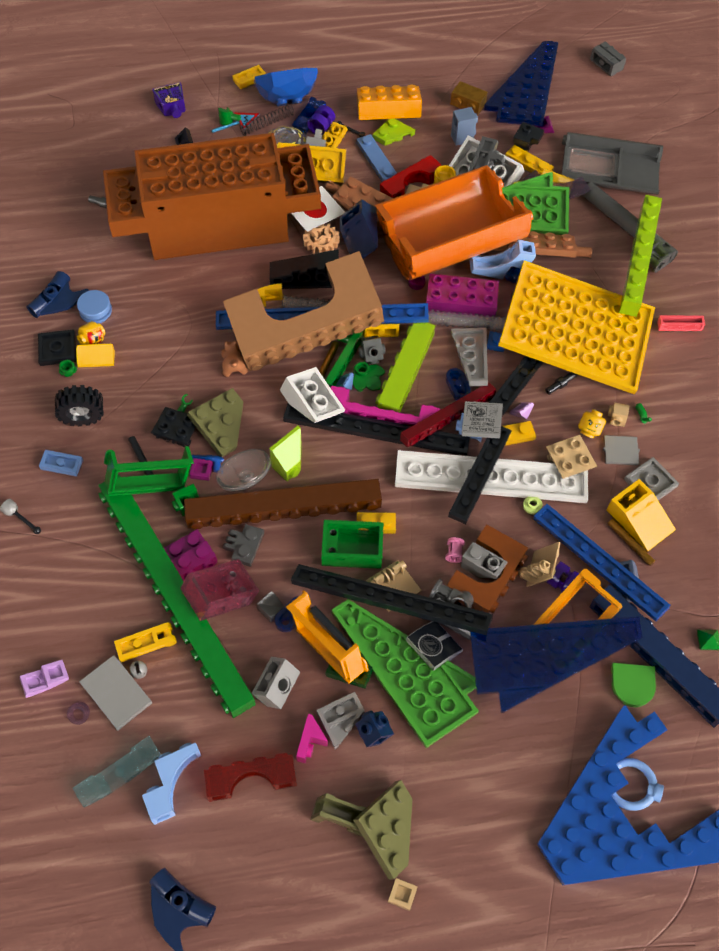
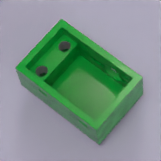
[321,520,384,569]

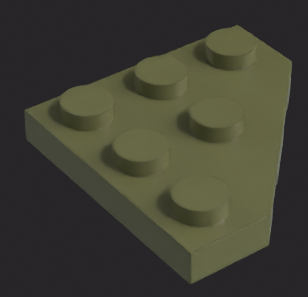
[187,388,243,457]
[353,780,412,880]

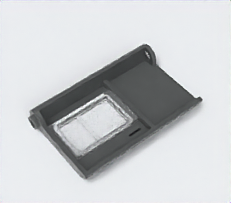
[561,132,663,195]

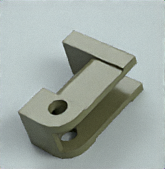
[310,793,366,836]

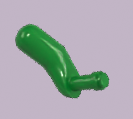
[635,403,652,424]

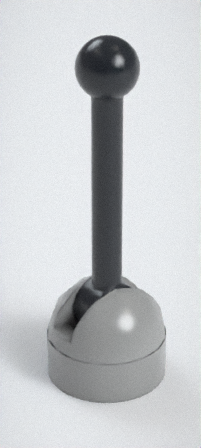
[0,499,41,534]

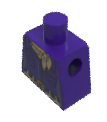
[152,82,186,118]

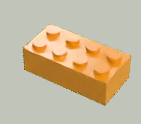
[357,84,422,120]

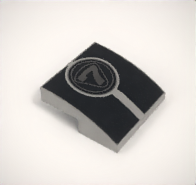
[406,621,463,671]

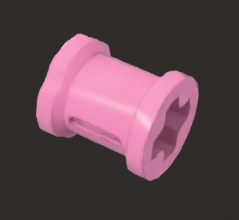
[445,537,465,563]

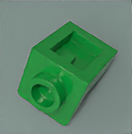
[171,483,199,517]

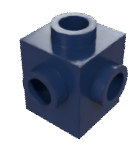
[355,710,394,747]

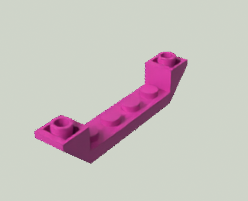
[331,386,440,426]

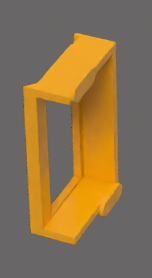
[526,569,622,669]
[286,590,369,684]

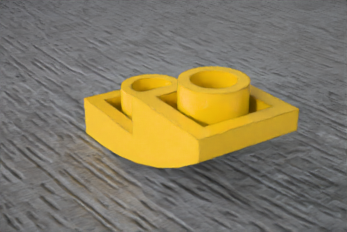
[322,122,348,148]

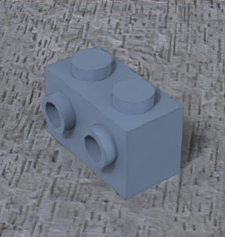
[451,107,478,146]

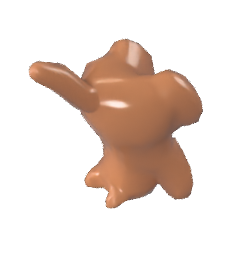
[221,340,248,377]

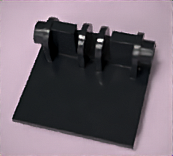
[151,407,196,447]

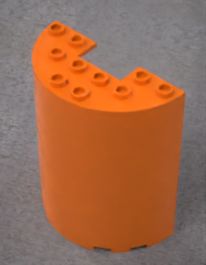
[375,165,533,280]

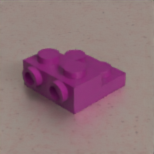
[164,529,218,581]

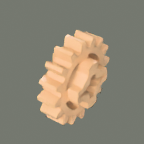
[303,224,340,254]

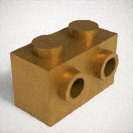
[450,81,488,115]

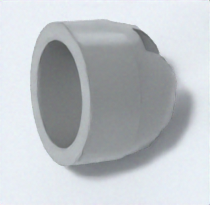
[130,660,148,679]

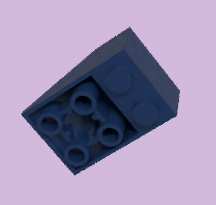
[340,199,378,259]

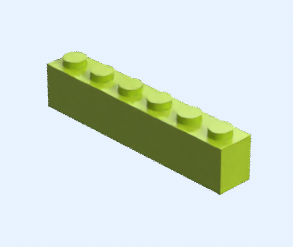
[375,323,435,413]

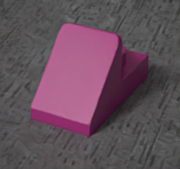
[296,714,328,763]

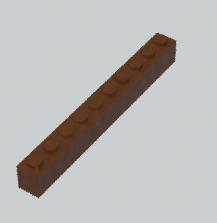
[184,479,382,530]

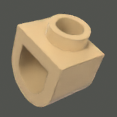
[607,402,629,427]

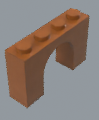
[446,524,529,614]

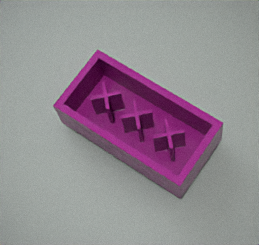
[426,274,499,321]

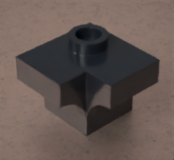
[513,122,545,152]

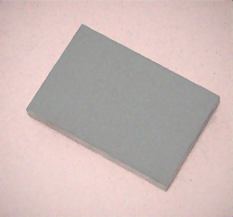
[79,655,152,731]

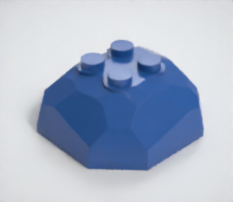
[254,68,318,106]

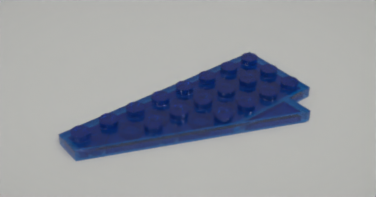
[484,41,558,126]
[470,617,643,713]

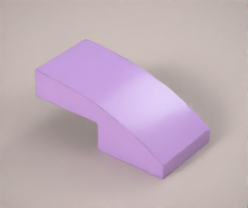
[20,660,69,698]

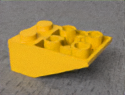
[606,479,676,552]

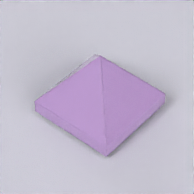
[509,402,534,419]

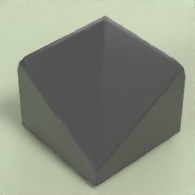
[257,591,286,623]

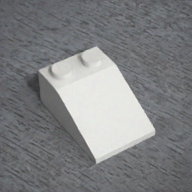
[280,367,345,423]

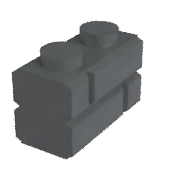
[590,42,626,76]

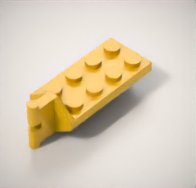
[277,142,347,183]

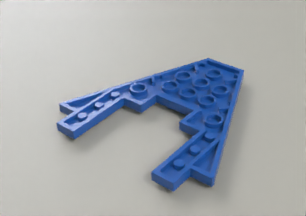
[537,705,719,885]

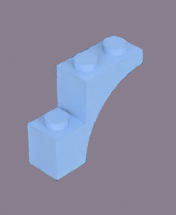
[469,239,536,279]
[142,743,201,825]

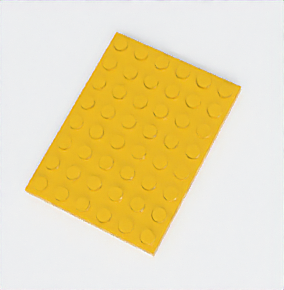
[498,260,655,394]

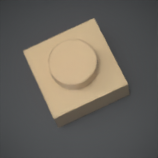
[388,878,417,911]

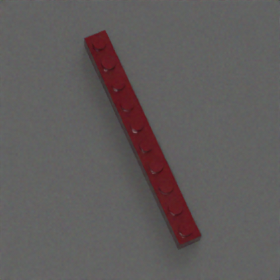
[400,382,496,448]

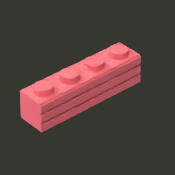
[657,315,705,331]

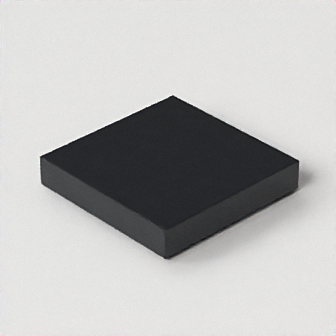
[38,329,76,366]

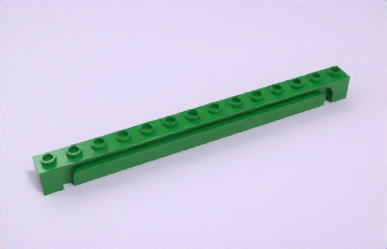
[98,474,256,718]

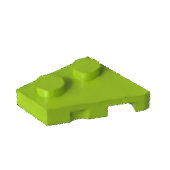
[372,119,415,146]

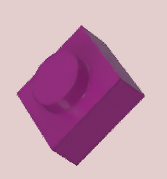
[190,458,213,481]

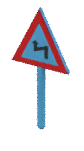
[211,112,260,133]

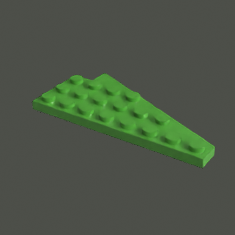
[502,172,569,235]
[331,599,482,748]

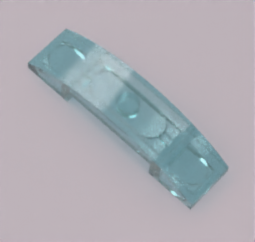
[73,736,161,808]

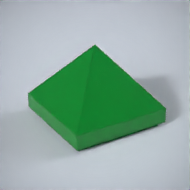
[697,629,719,650]

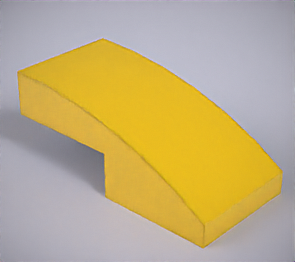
[257,283,283,307]

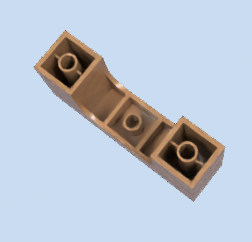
[223,251,384,371]

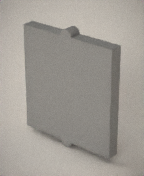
[603,435,640,465]

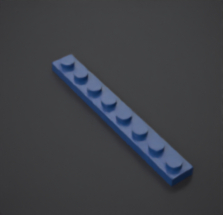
[534,504,671,621]

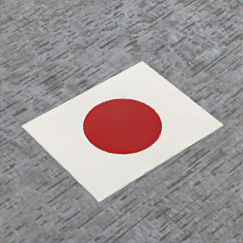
[291,186,345,232]

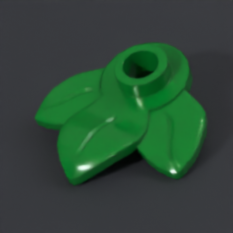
[353,362,385,392]

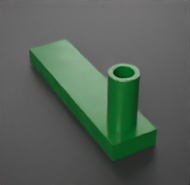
[325,331,363,388]

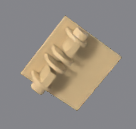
[546,435,597,479]
[519,542,561,587]
[366,560,422,612]

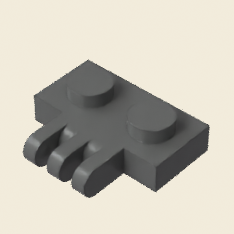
[223,524,264,567]

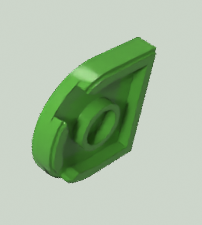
[611,663,656,708]

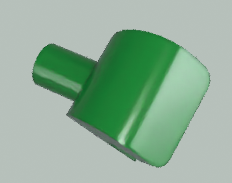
[218,107,241,125]

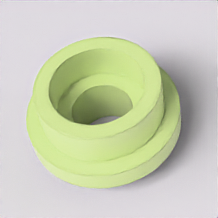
[523,497,543,515]

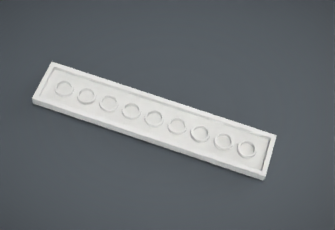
[395,450,588,503]

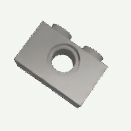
[251,657,300,709]

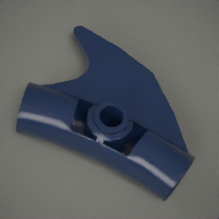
[26,271,89,318]
[149,868,216,951]

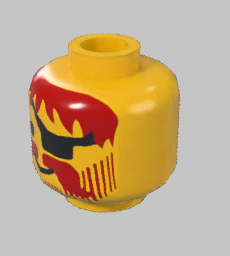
[77,321,105,345]

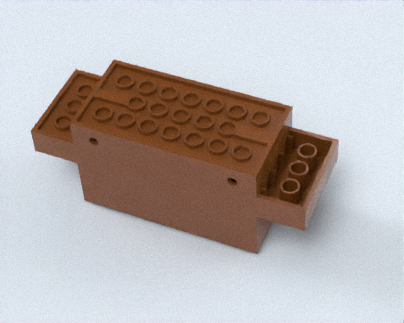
[103,133,321,260]

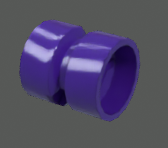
[307,105,336,135]
[546,561,579,593]

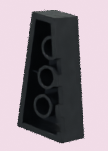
[270,249,339,289]

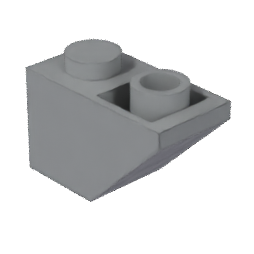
[461,542,507,579]

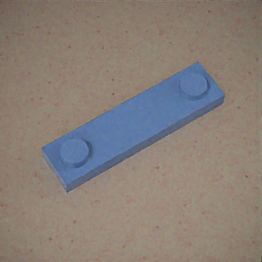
[356,134,397,182]

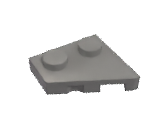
[316,692,364,749]

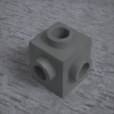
[359,335,386,364]

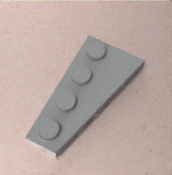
[451,328,488,386]

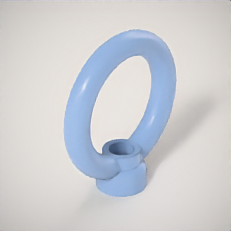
[611,758,664,811]

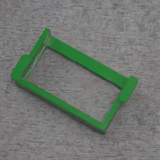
[104,446,194,496]

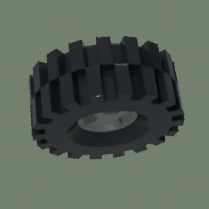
[55,385,104,427]

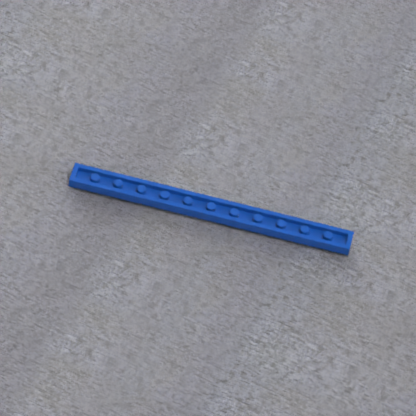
[215,303,429,330]

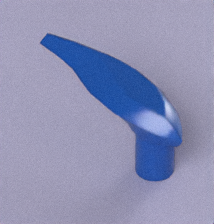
[192,455,224,473]

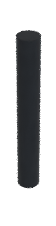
[128,436,154,475]
[309,605,353,651]

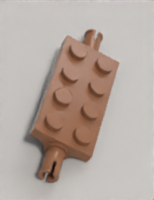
[325,177,393,227]
[494,231,592,258]

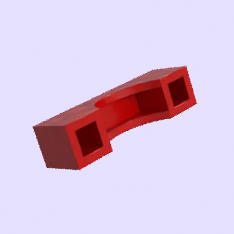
[380,155,442,199]

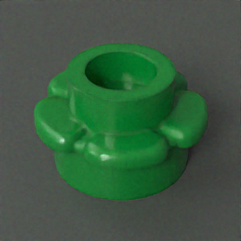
[59,360,77,377]

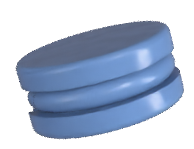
[77,290,112,323]

